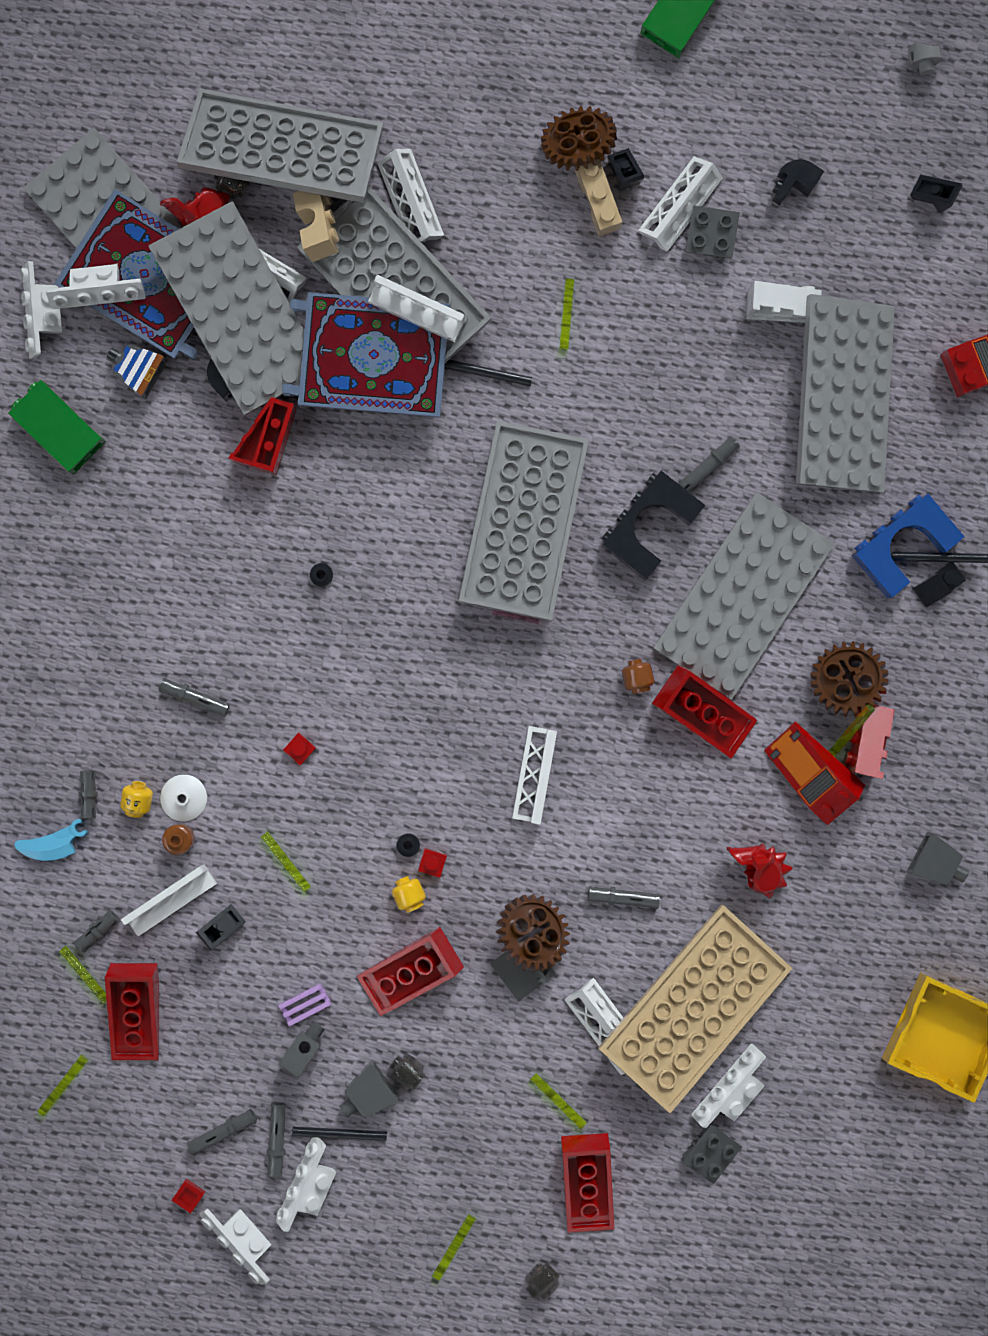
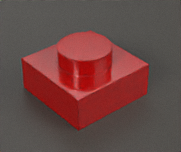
[283,732,316,765]
[418,848,447,878]
[171,1178,206,1214]

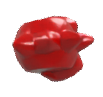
[160,187,231,225]
[726,844,792,899]

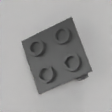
[686,205,740,261]
[490,936,556,1002]
[682,1122,742,1184]

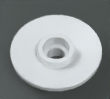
[160,775,207,822]

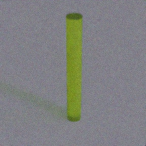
[559,278,575,350]
[828,704,875,757]
[261,831,311,892]
[59,945,107,1005]
[37,1054,88,1116]
[530,1073,587,1129]
[432,1214,476,1280]

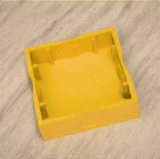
[882,972,988,1103]

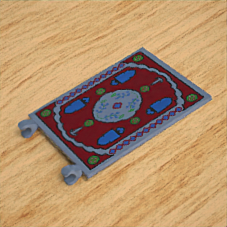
[54,189,199,360]
[282,292,450,418]

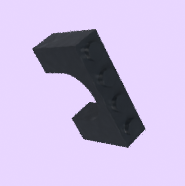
[601,470,705,581]

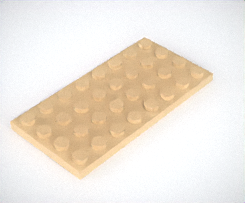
[598,905,793,1113]

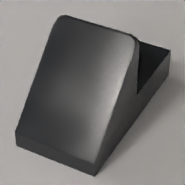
[607,148,644,191]
[910,174,963,213]
[912,562,966,607]
[196,904,246,951]

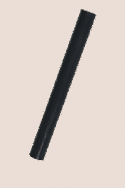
[444,360,532,386]
[892,552,988,563]
[292,1126,387,1141]

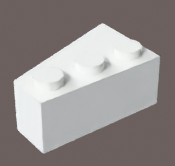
[746,281,822,323]

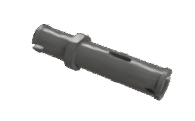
[678,436,740,492]
[158,678,230,717]
[588,886,660,909]
[267,1103,286,1178]
[187,1109,257,1156]

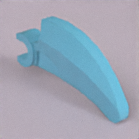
[14,819,89,861]

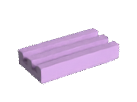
[278,983,332,1026]

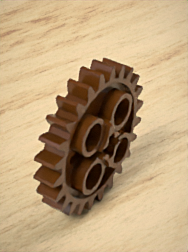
[541,106,617,171]
[811,641,889,717]
[496,894,570,972]

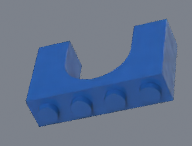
[852,494,965,599]

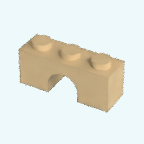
[575,159,622,237]
[293,191,339,262]

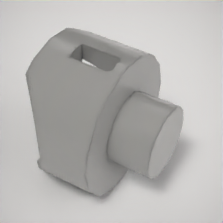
[908,42,942,75]

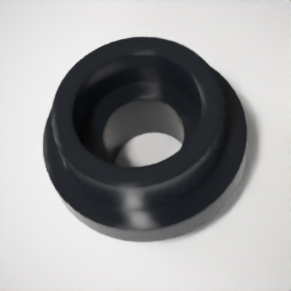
[310,563,333,587]
[396,833,420,857]

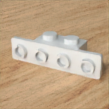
[19,261,62,359]
[46,264,145,309]
[692,1044,766,1129]
[276,1137,336,1232]
[199,1209,271,1285]

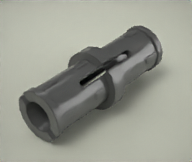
[78,770,98,818]
[74,910,120,952]

